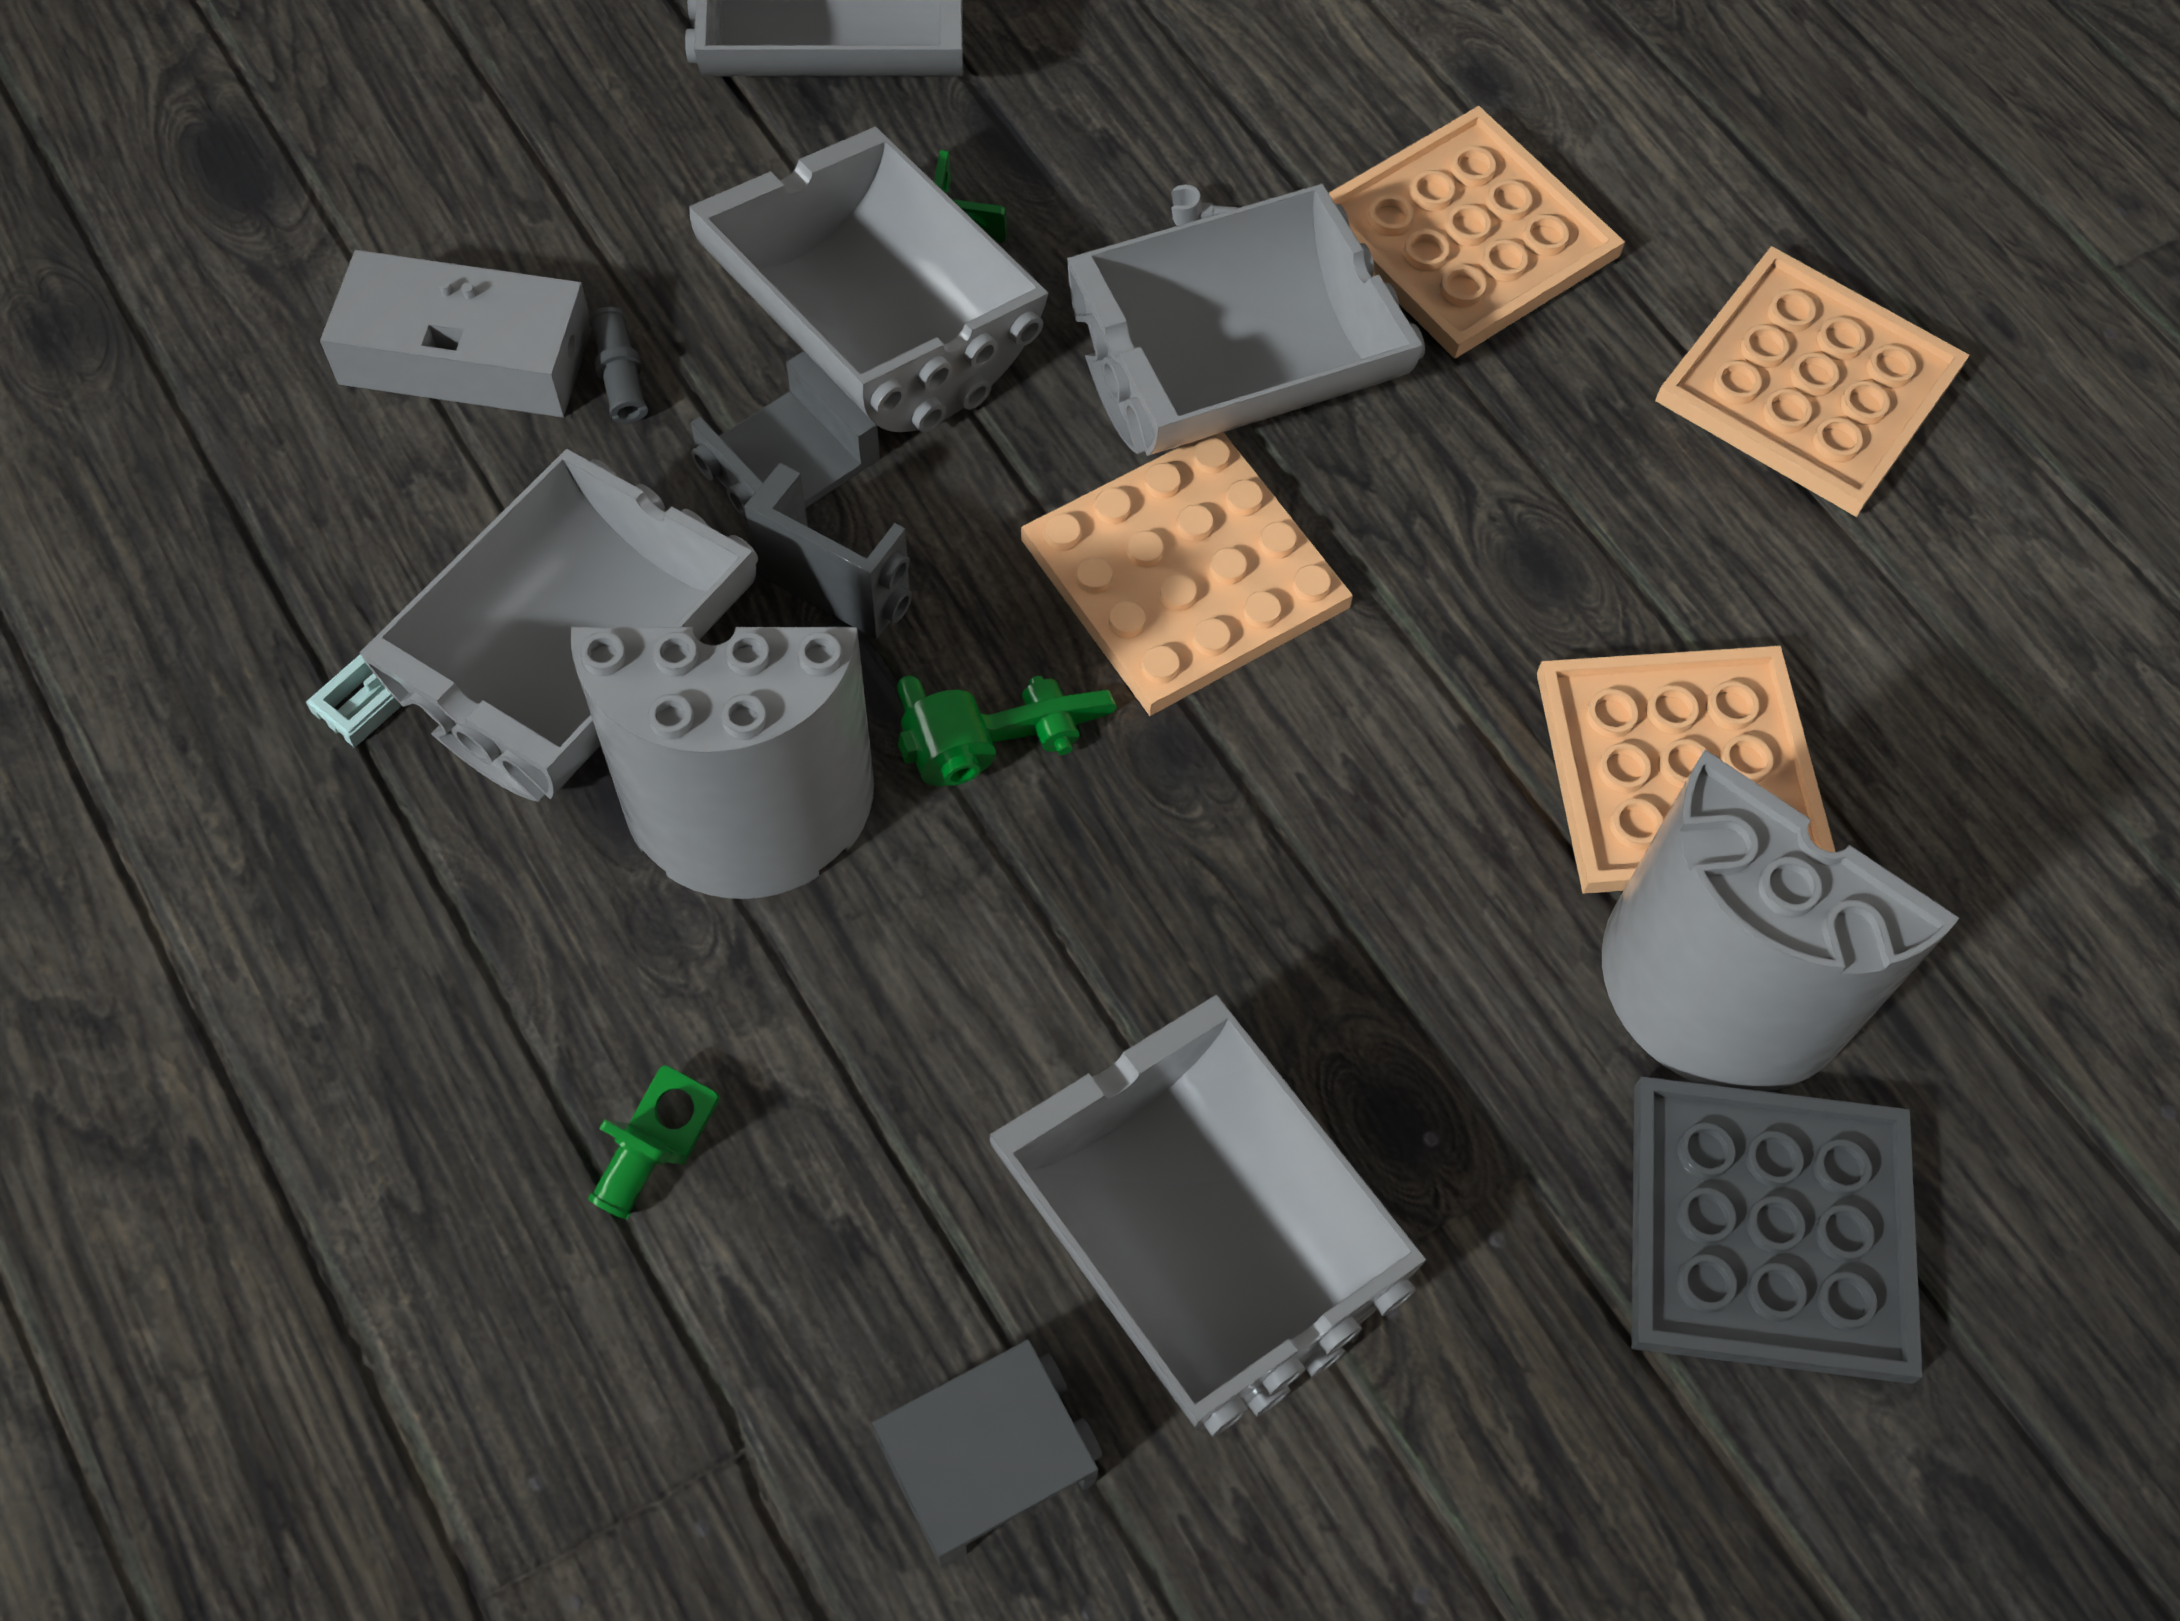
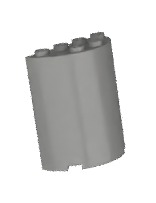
[685,0,963,76]
[689,126,1049,432]
[1068,184,1425,456]
[359,449,758,801]
[571,627,874,899]
[1602,750,1959,1092]
[990,994,1426,1437]

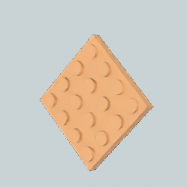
[1329,106,1625,359]
[1655,246,1970,517]
[1021,432,1353,716]
[1537,646,1835,894]

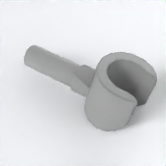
[1171,185,1238,226]

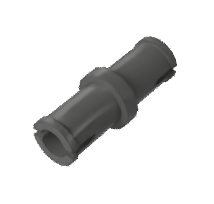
[589,307,648,424]

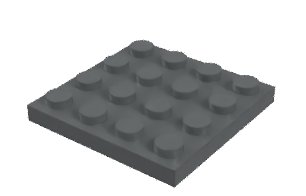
[1631,1077,1923,1384]

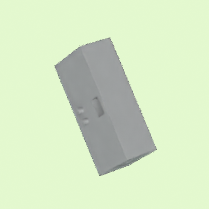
[320,250,592,418]

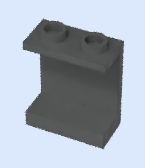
[690,351,880,519]
[744,463,912,639]
[872,1339,1102,1569]

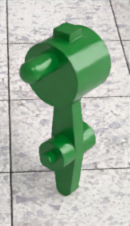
[897,675,1117,786]

